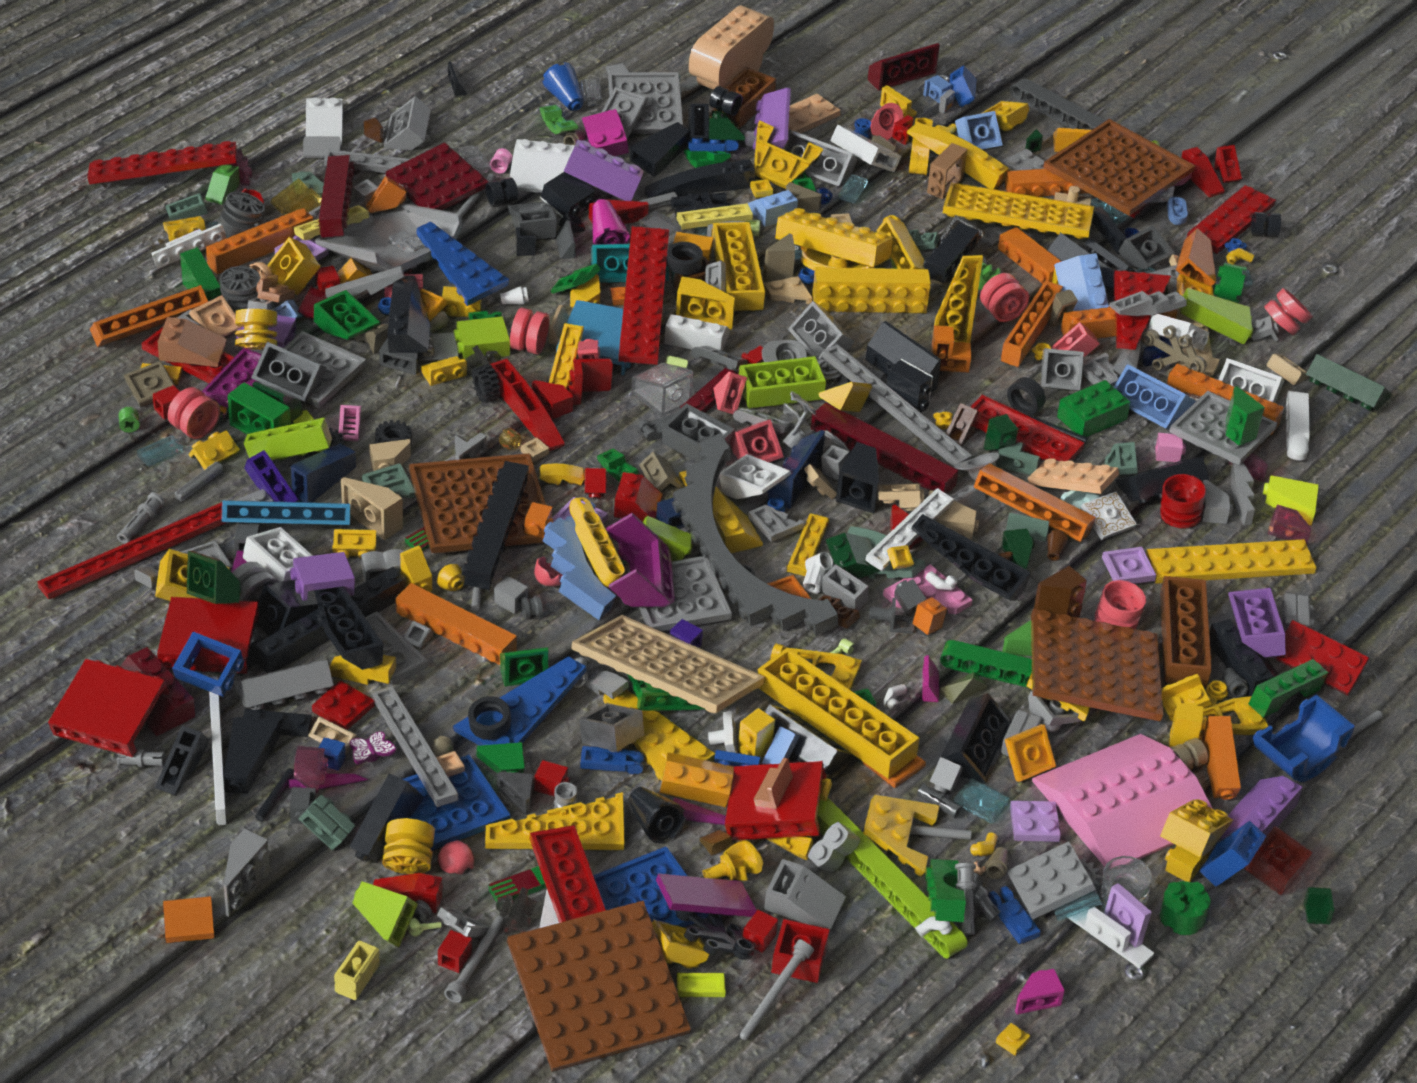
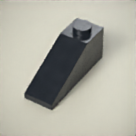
[154,726,209,796]

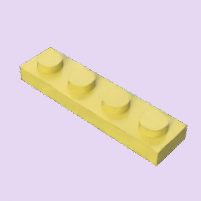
[677,203,753,230]
[294,205,369,240]

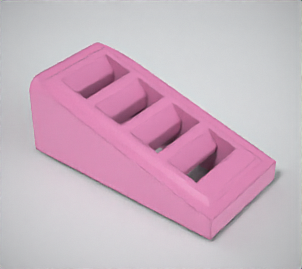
[339,405,361,442]

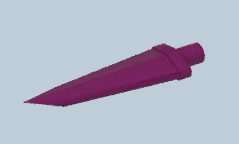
[289,773,368,790]
[673,798,726,825]

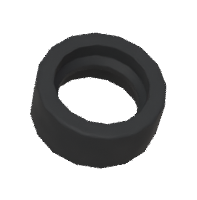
[667,242,703,275]
[1007,377,1046,415]
[468,696,512,740]

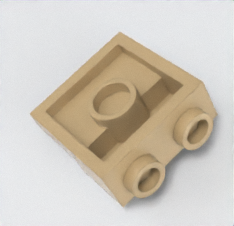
[879,484,924,511]

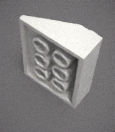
[510,139,574,193]

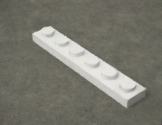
[865,488,954,571]

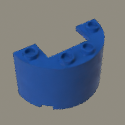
[1253,695,1355,782]

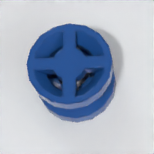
[854,118,871,139]

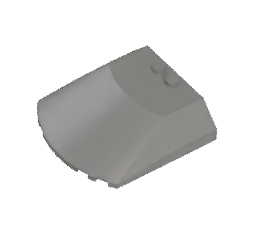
[315,203,463,272]

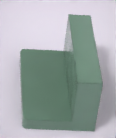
[1006,513,1050,542]

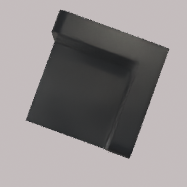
[515,227,536,256]

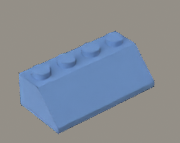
[1114,364,1196,430]

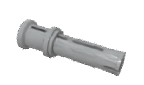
[117,492,165,544]
[955,863,977,936]

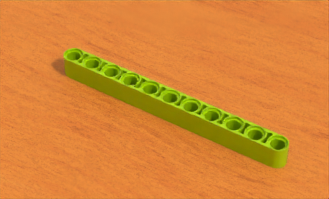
[817,798,967,959]

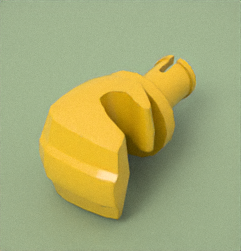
[702,840,763,881]

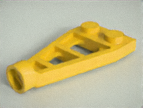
[771,643,862,690]
[1200,696,1268,735]

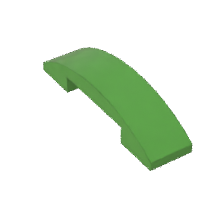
[539,105,578,134]

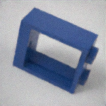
[172,632,244,697]
[1200,821,1266,887]

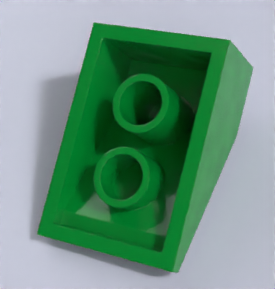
[314,290,380,340]

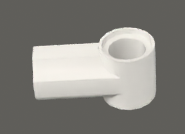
[803,552,833,594]

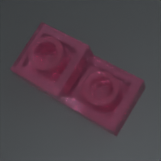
[1229,453,1268,482]

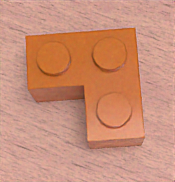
[930,325,971,373]

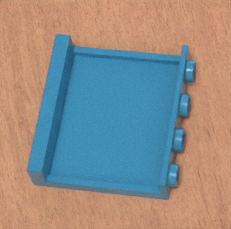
[556,300,631,375]

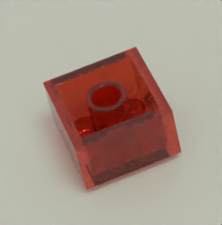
[1244,826,1313,896]

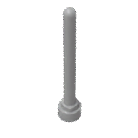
[444,915,505,1003]
[740,939,814,1040]

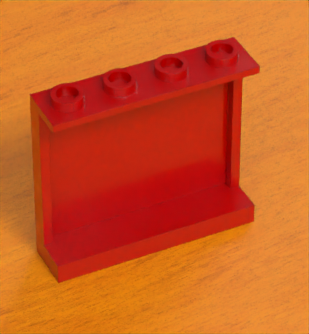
[157,597,259,674]
[48,659,169,757]
[725,761,827,840]

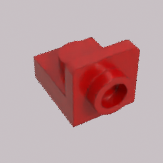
[892,115,914,145]

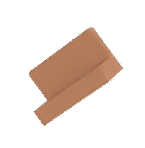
[754,758,793,809]

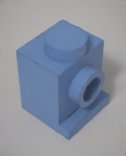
[923,75,952,103]

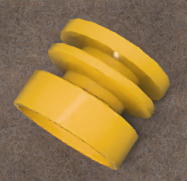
[235,309,278,350]
[382,818,435,874]

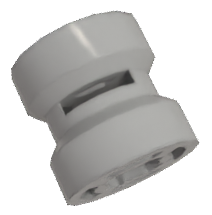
[554,782,577,808]

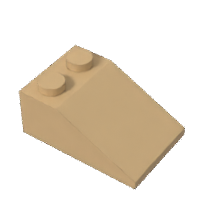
[341,477,403,541]

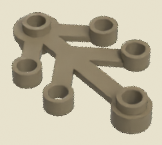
[1142,325,1207,376]

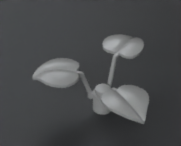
[783,391,850,454]

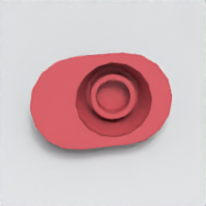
[871,103,903,140]

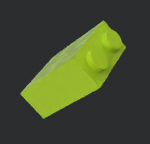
[454,316,510,361]

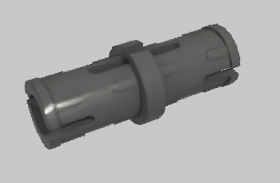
[917,784,962,819]

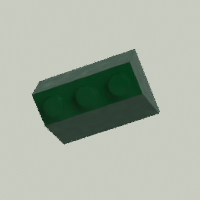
[187,551,242,604]

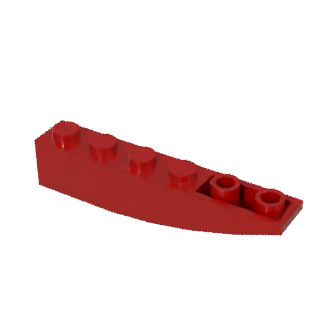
[489,358,565,451]

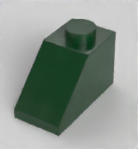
[983,414,1019,450]

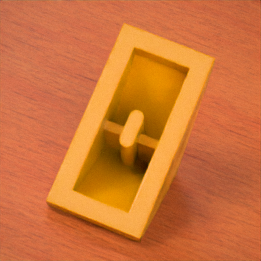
[337,258,372,284]

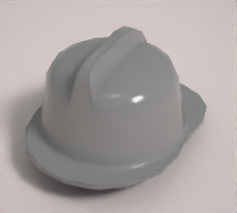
[762,340,806,362]
[954,453,999,481]

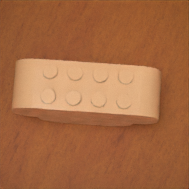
[689,5,774,90]

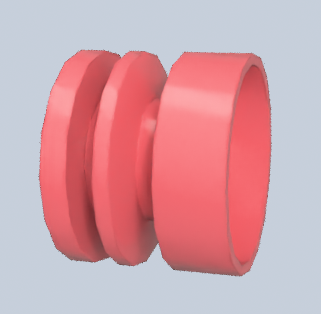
[1095,580,1146,629]

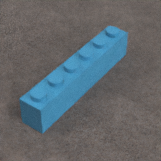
[222,500,350,525]

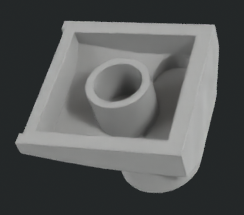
[1028,690,1087,732]

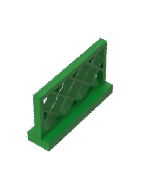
[627,674,706,711]

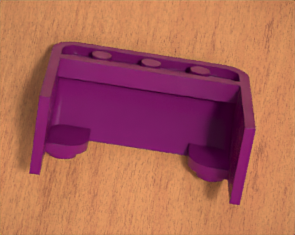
[605,513,675,607]

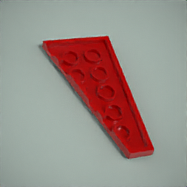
[1114,270,1171,350]

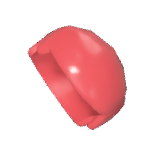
[534,557,563,587]
[437,841,475,875]

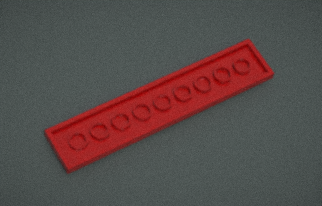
[618,226,669,365]

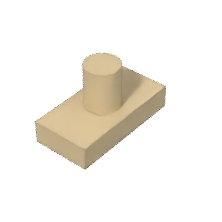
[1054,186,1091,205]

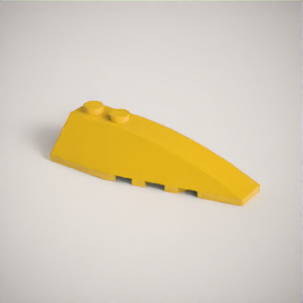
[907,122,1011,190]
[934,255,983,343]
[679,471,763,553]

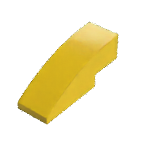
[329,654,396,685]

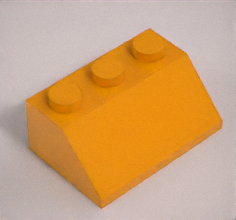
[659,752,734,807]

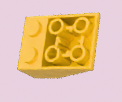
[1160,799,1233,857]

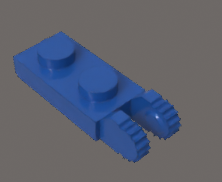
[687,138,739,151]
[580,746,644,774]
[988,886,1041,944]

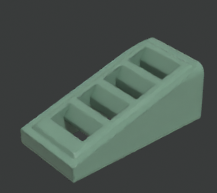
[165,193,208,220]

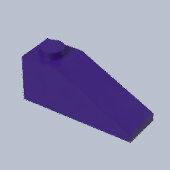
[244,450,298,502]

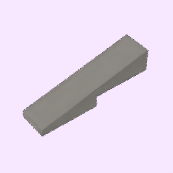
[325,266,404,298]
[1112,323,1149,375]

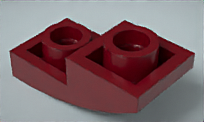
[298,287,327,319]

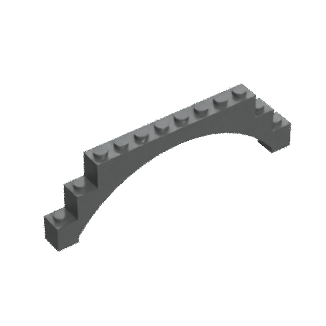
[672,433,838,636]

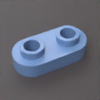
[1167,197,1188,225]

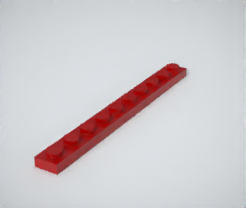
[37,502,227,600]

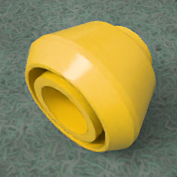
[437,564,465,591]

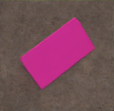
[922,655,939,702]

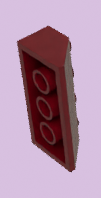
[867,43,940,91]
[121,647,195,736]

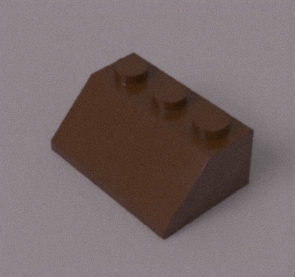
[1034,566,1087,618]

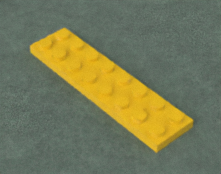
[1146,539,1316,584]

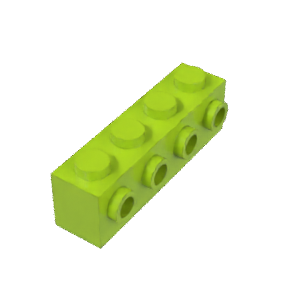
[244,417,332,460]

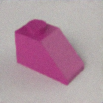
[1015,969,1064,1015]

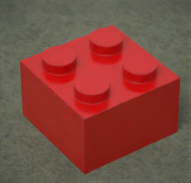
[771,919,830,983]

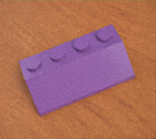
[753,88,791,157]
[564,140,644,201]
[1228,588,1285,657]
[1220,776,1302,848]

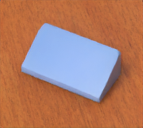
[761,726,800,765]

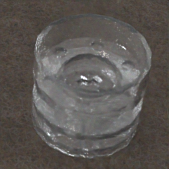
[1100,856,1152,910]

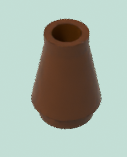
[1047,529,1068,561]

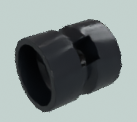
[709,85,743,116]
[485,177,518,206]
[1251,212,1281,237]

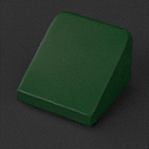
[1025,129,1043,152]

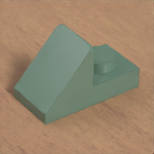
[996,442,1039,475]

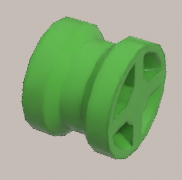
[118,407,140,433]

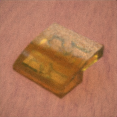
[270,178,322,215]

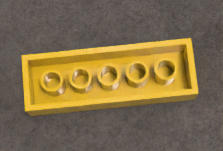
[775,208,894,267]
[712,222,765,311]
[812,267,931,313]

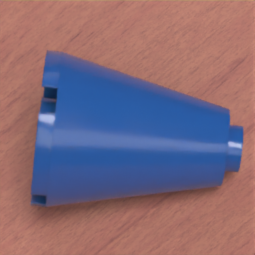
[542,62,584,111]

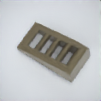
[1049,289,1078,327]

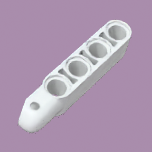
[1286,391,1309,460]

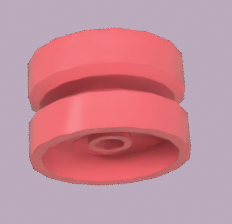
[980,273,1029,322]
[1264,288,1313,336]
[510,307,550,355]
[168,387,220,440]

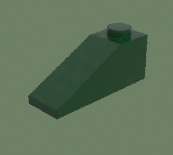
[1001,528,1035,570]

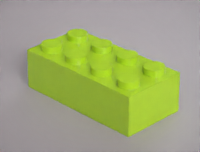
[739,356,826,408]

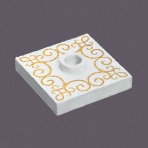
[1081,492,1137,540]

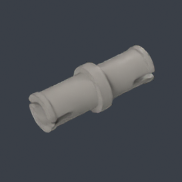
[117,749,165,767]

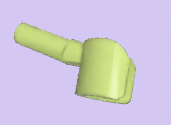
[830,639,854,655]
[407,918,442,937]

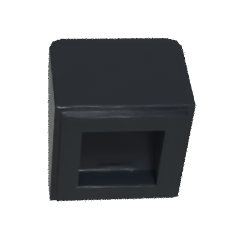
[559,213,585,233]

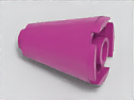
[593,199,630,245]

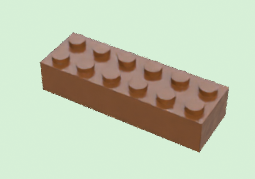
[1160,576,1211,688]

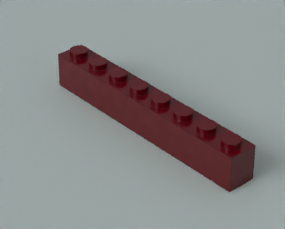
[318,155,355,237]
[811,402,959,494]

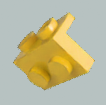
[189,430,240,470]
[332,529,377,558]

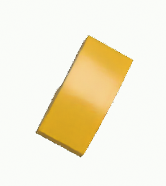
[540,463,584,485]

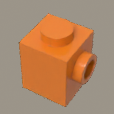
[524,502,553,538]
[912,597,947,635]

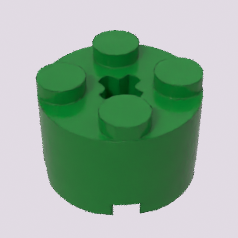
[1213,263,1247,304]
[1159,881,1210,935]

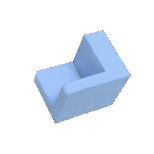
[273,300,303,319]

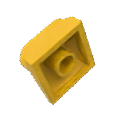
[982,101,1029,131]
[652,920,709,969]

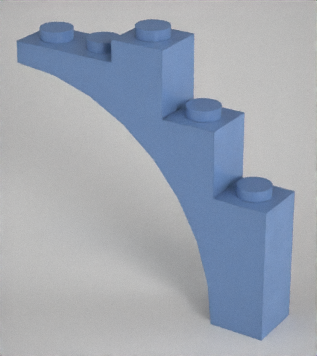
[543,501,616,620]

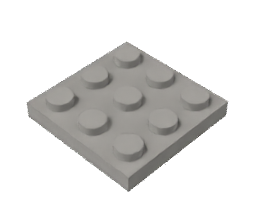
[1007,841,1096,920]

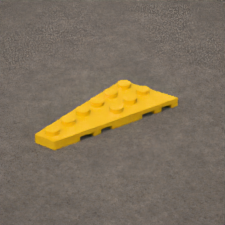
[603,689,715,781]
[485,792,624,850]

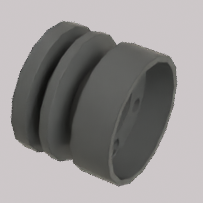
[218,192,265,237]
[219,266,261,313]

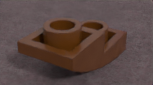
[819,595,860,628]

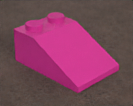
[582,109,629,157]

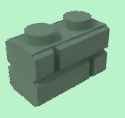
[298,794,355,850]

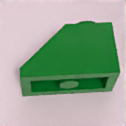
[476,742,524,774]

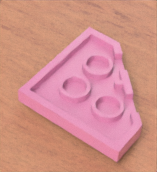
[883,564,973,614]

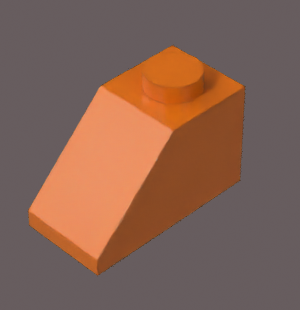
[365,176,406,213]

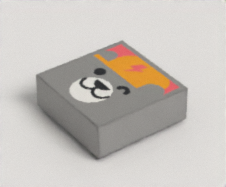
[939,89,955,113]

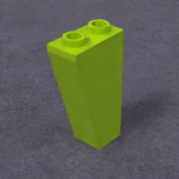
[1180,288,1254,344]

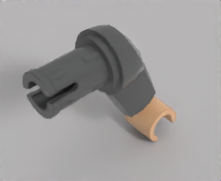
[973,861,1001,921]

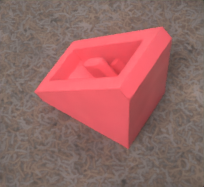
[713,372,747,414]

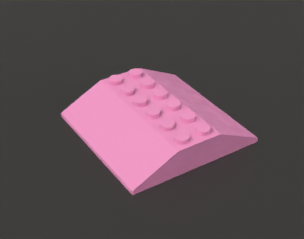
[1032,734,1213,872]

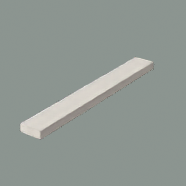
[209,676,226,825]

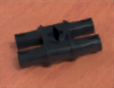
[671,192,731,220]

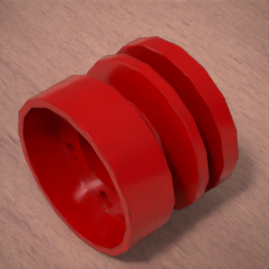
[1160,474,1206,528]

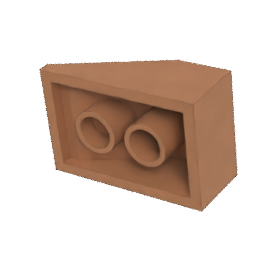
[158,317,227,367]

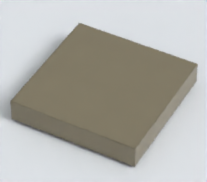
[124,361,175,407]

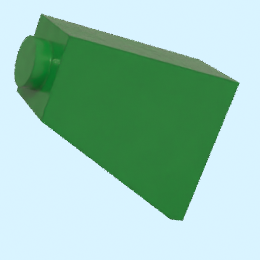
[180,247,221,302]

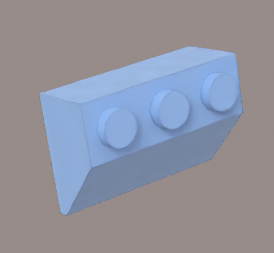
[1054,253,1109,311]

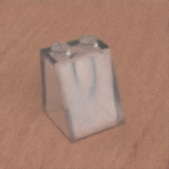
[631,362,694,417]

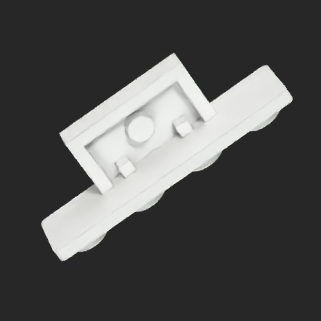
[152,224,227,269]
[1067,902,1154,968]

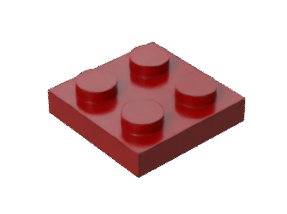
[312,680,375,730]

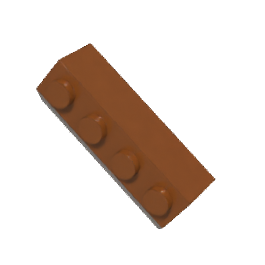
[722,67,776,128]

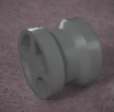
[521,595,543,619]

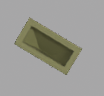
[940,672,987,704]

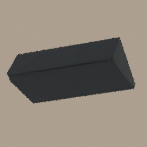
[448,61,468,96]

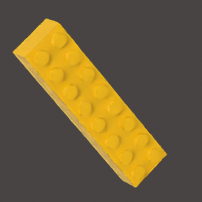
[758,647,919,779]

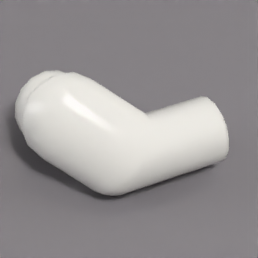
[925,571,957,590]
[883,684,907,710]
[915,916,952,937]

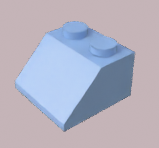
[955,111,1003,150]
[748,190,798,227]

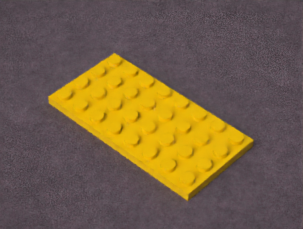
[942,182,1094,239]

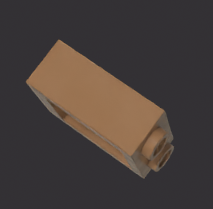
[927,143,967,199]

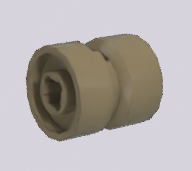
[1170,738,1208,770]

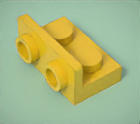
[880,86,917,118]
[163,216,206,242]
[421,356,467,386]
[1161,674,1211,721]

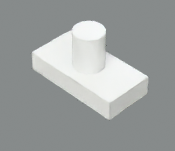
[708,711,737,753]

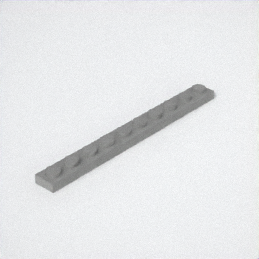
[822,344,972,467]

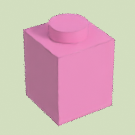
[1155,433,1186,462]

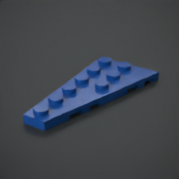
[416,221,509,306]
[453,656,587,746]

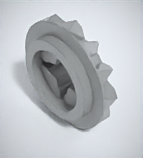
[817,359,842,382]

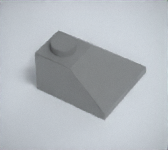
[1041,348,1084,391]

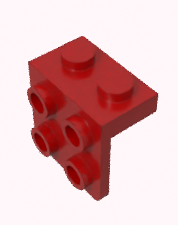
[568,359,613,405]

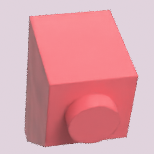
[1052,322,1100,357]
[578,339,600,359]

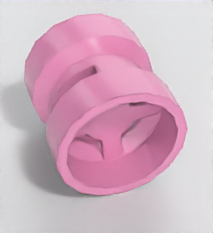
[490,148,512,174]

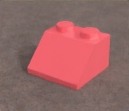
[730,419,784,463]

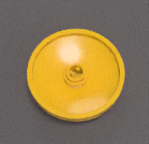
[801,247,875,271]

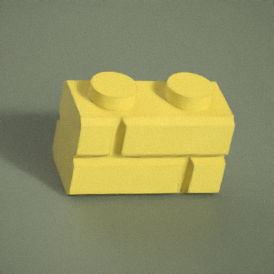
[334,941,380,1000]

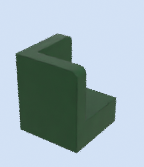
[1304,887,1334,925]

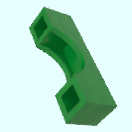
[1248,659,1328,718]
[925,859,966,922]

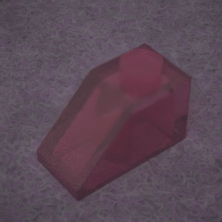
[1267,504,1312,545]

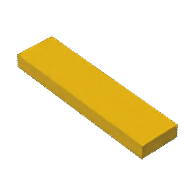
[549,323,584,390]
[787,513,829,576]

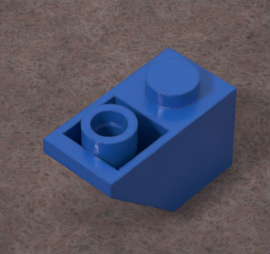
[949,65,977,107]

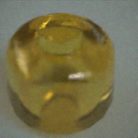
[499,428,522,451]

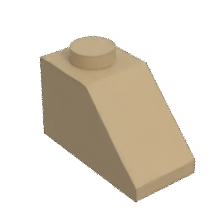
[369,439,411,471]

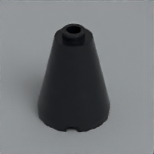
[628,787,686,844]

